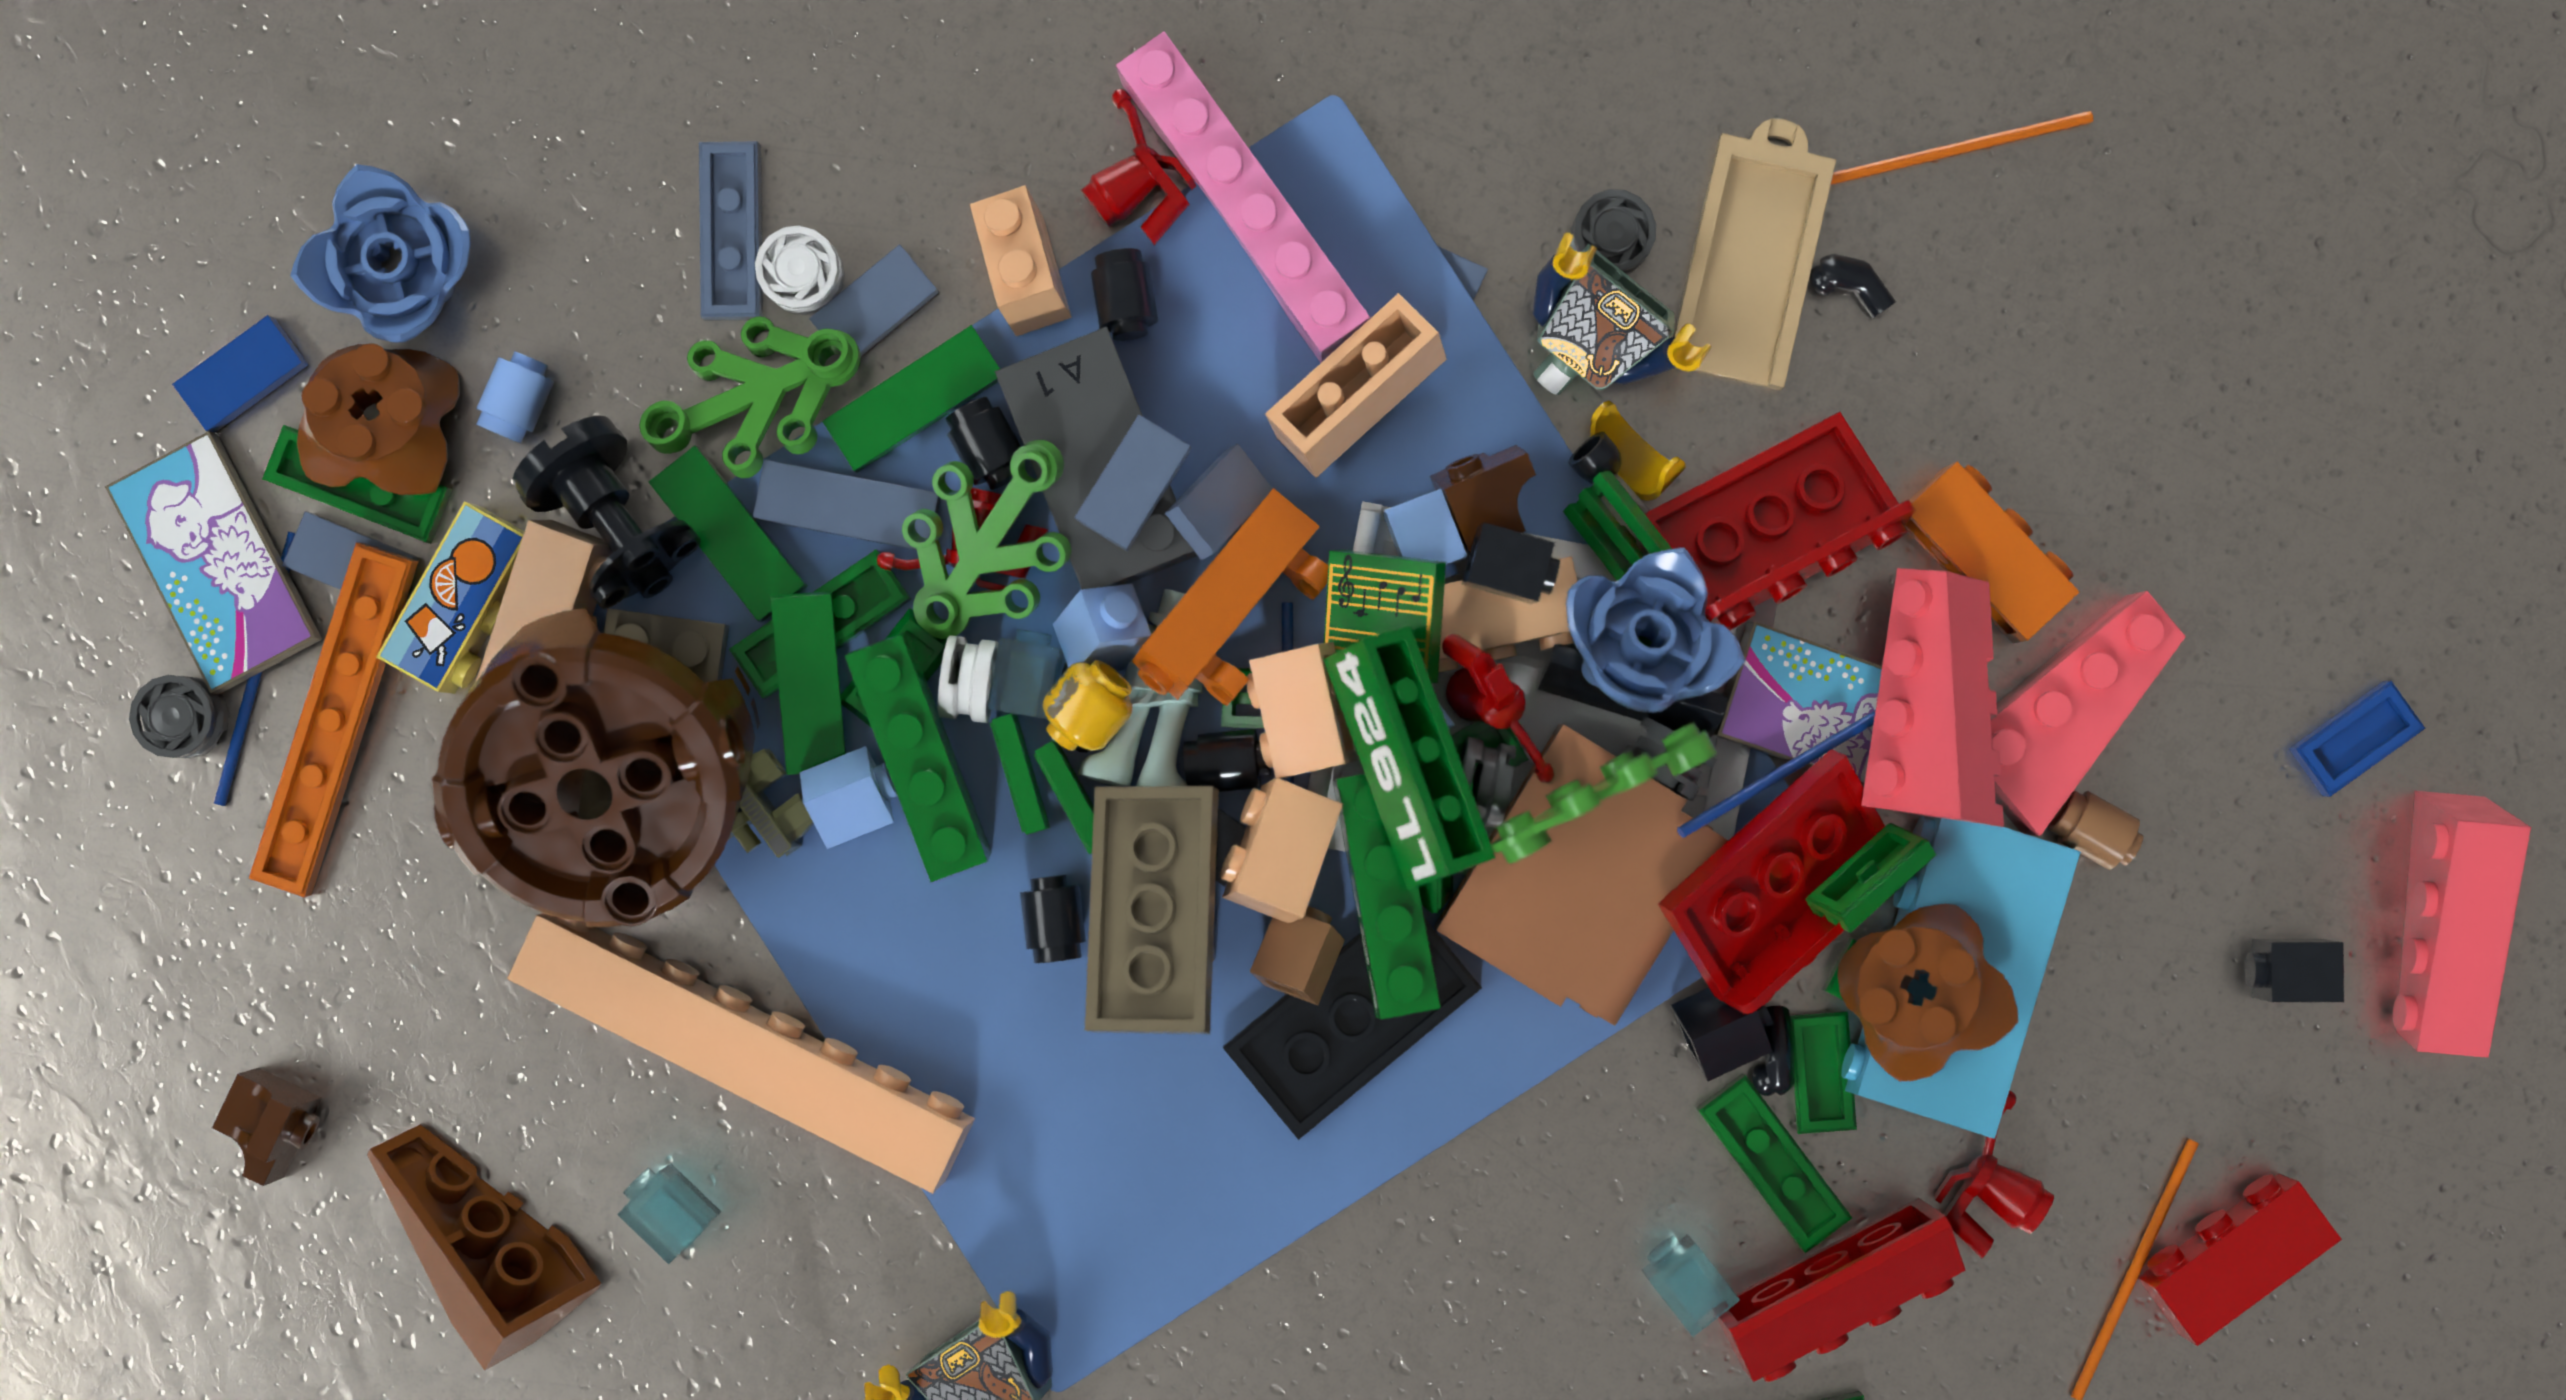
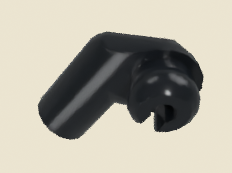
[1809,254,1896,319]
[1752,1006,1795,1096]

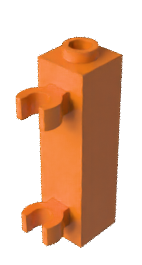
[1131,488,1328,706]

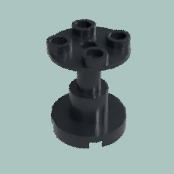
[512,416,701,609]

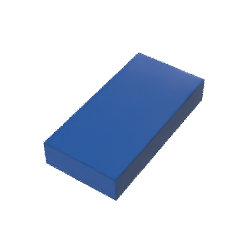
[172,315,308,433]
[2289,680,2426,797]

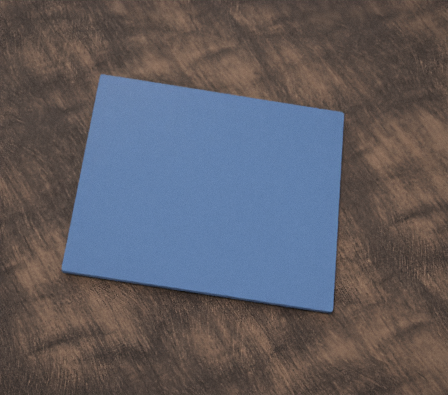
[593,95,1789,1392]

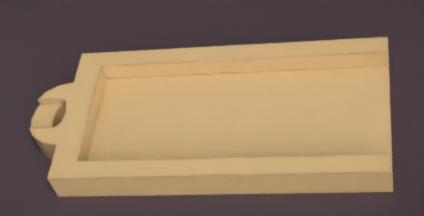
[1673,118,1837,391]

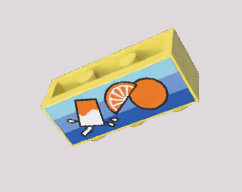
[376,501,525,694]

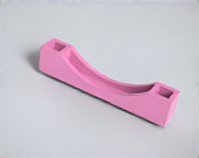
[1116,31,1370,363]

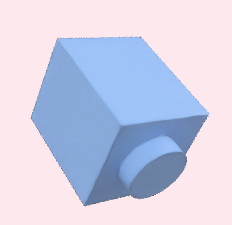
[1383,489,1467,579]
[1053,584,1151,671]
[800,746,897,849]

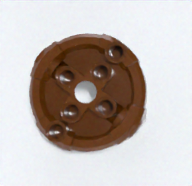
[432,608,760,927]

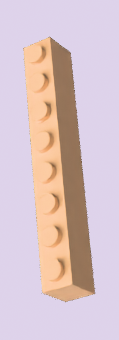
[507,913,975,1194]

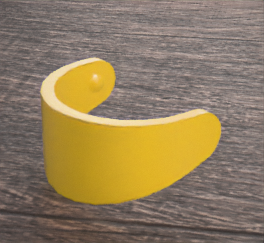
[1590,400,1686,501]

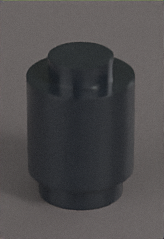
[1091,248,1158,341]
[945,397,1021,490]
[1183,729,1272,792]
[1020,875,1086,963]

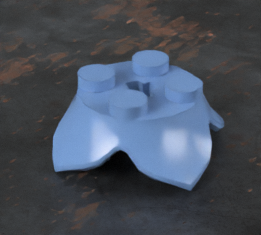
[290,164,471,343]
[1566,547,1745,712]

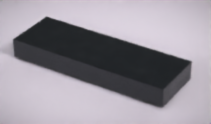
[1538,644,1728,739]

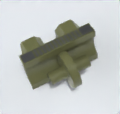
[728,749,814,858]

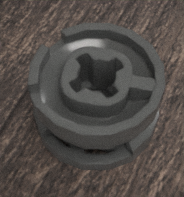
[1570,189,1656,275]
[129,675,229,758]
[1622,717,1717,801]
[1460,736,1516,828]

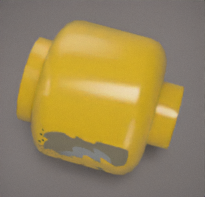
[1042,660,1133,751]

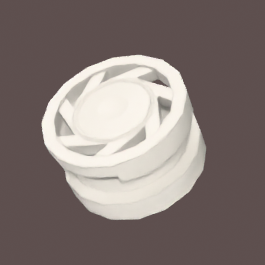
[755,225,845,315]
[938,635,999,723]

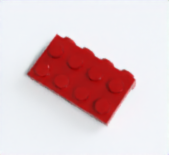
[1644,412,1916,630]
[1658,749,1885,1014]

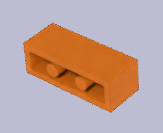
[1905,461,2080,643]

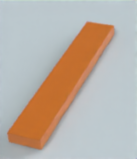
[249,542,419,897]

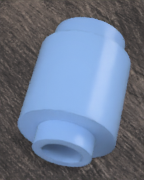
[476,351,554,444]

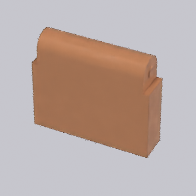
[1434,724,1728,1026]

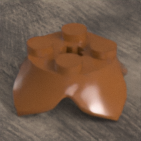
[297,343,460,495]
[1837,904,2019,1081]

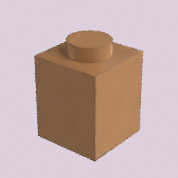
[1250,906,1345,1006]

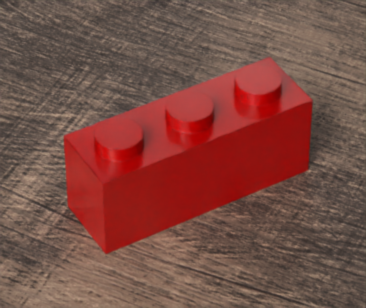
[2138,1173,2342,1346]

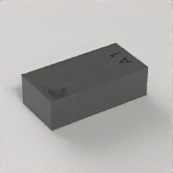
[995,327,1198,589]

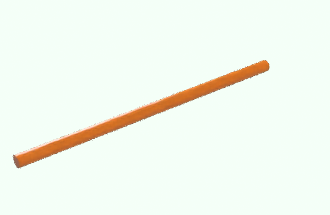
[1831,111,2094,185]
[2071,1139,2199,1400]

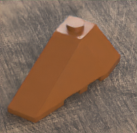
[367,1124,602,1371]

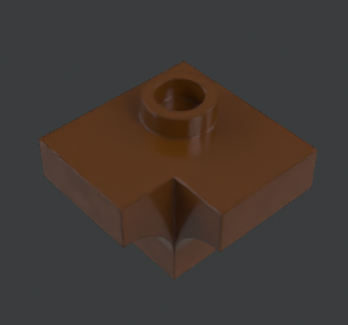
[1430,445,1536,554]
[212,1068,322,1186]

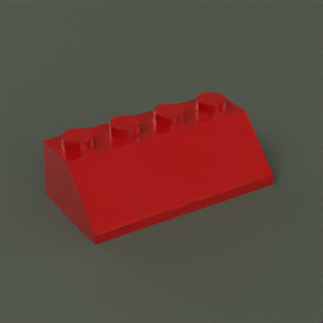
[1711,1198,1966,1382]

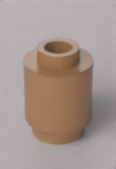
[2048,790,2144,870]

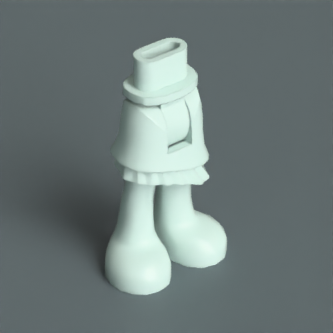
[1078,589,1202,787]

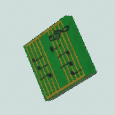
[1324,549,1446,684]

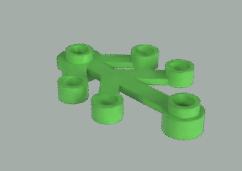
[639,316,861,478]
[902,440,1071,639]
[1491,723,1717,864]

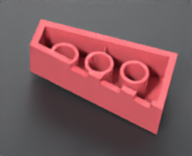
[1861,568,2004,827]
[1990,591,2186,836]
[2393,791,2531,1058]

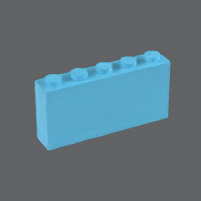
[1841,816,2081,1139]

